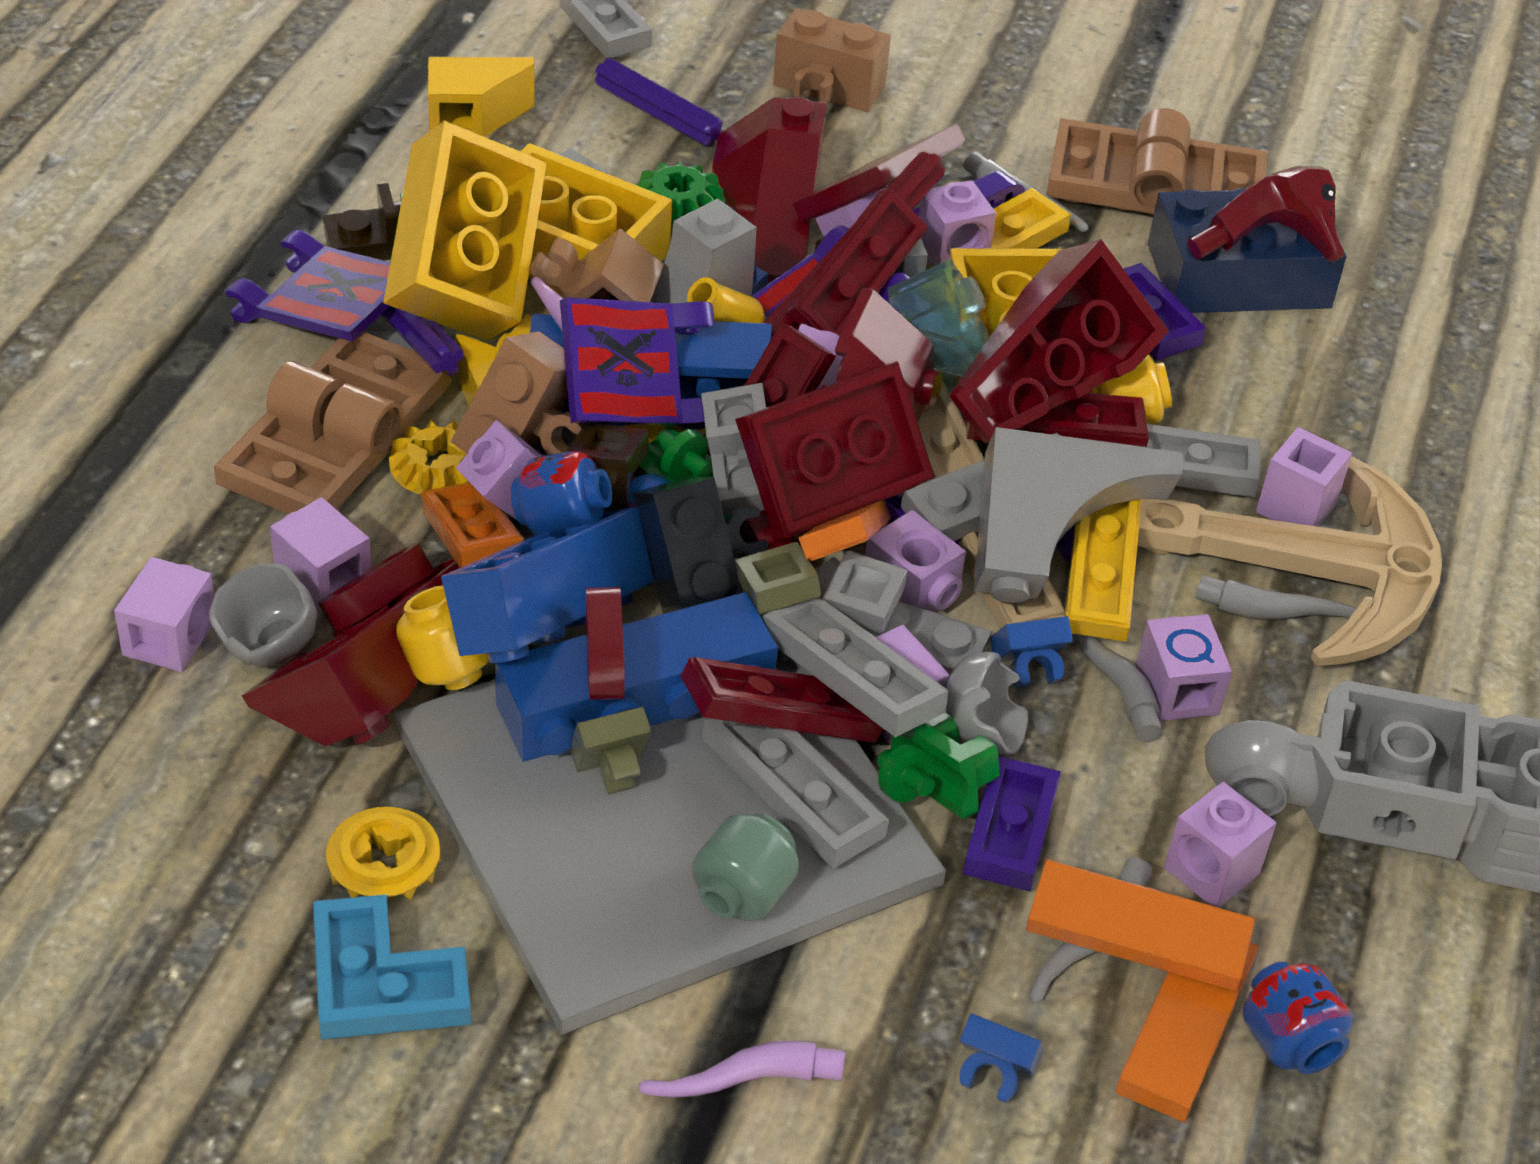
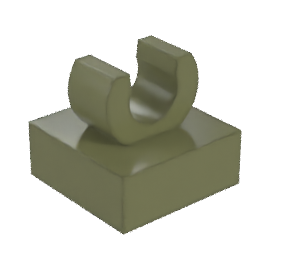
[735,542,821,620]
[570,707,652,794]

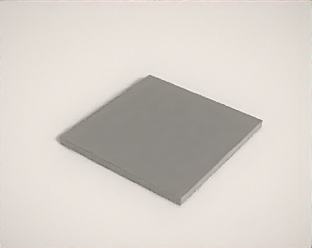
[395,650,946,1035]

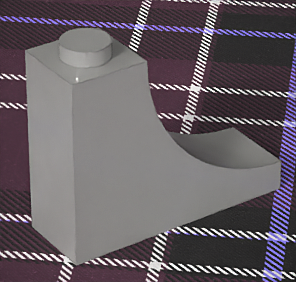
[650,199,757,304]
[974,427,1183,603]

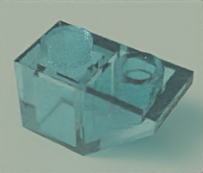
[888,259,990,377]

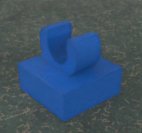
[990,616,1073,689]
[960,1013,1045,1104]

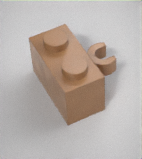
[773,8,891,112]
[529,228,664,315]
[451,331,586,455]

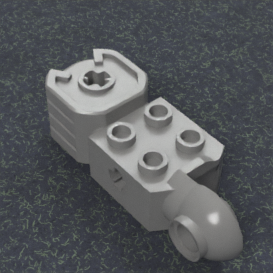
[1204,680,1540,893]

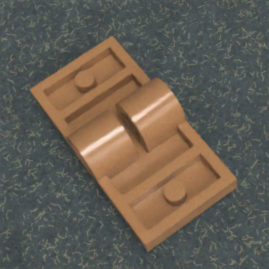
[1046,108,1268,214]
[214,331,452,514]

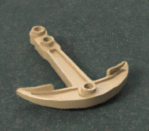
[1137,456,1442,666]

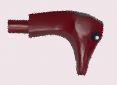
[1187,166,1344,262]

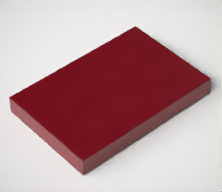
[793,123,965,222]
[735,361,935,540]

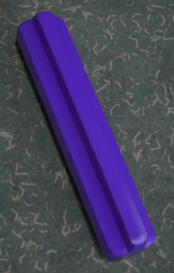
[595,58,723,146]
[381,306,464,376]

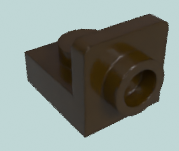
[323,183,401,261]
[566,424,648,511]

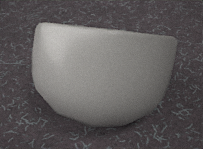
[209,564,317,667]
[946,652,1028,755]

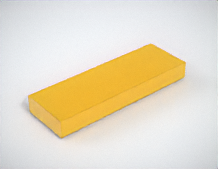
[1064,499,1142,642]

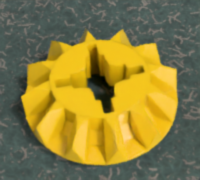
[389,419,469,495]
[326,807,441,901]

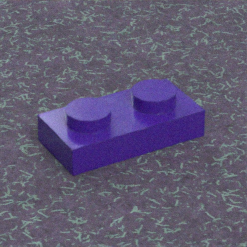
[1123,263,1206,361]
[963,756,1061,892]

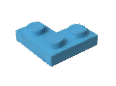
[313,894,471,1040]

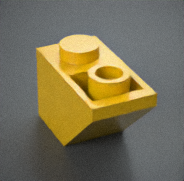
[428,57,535,137]

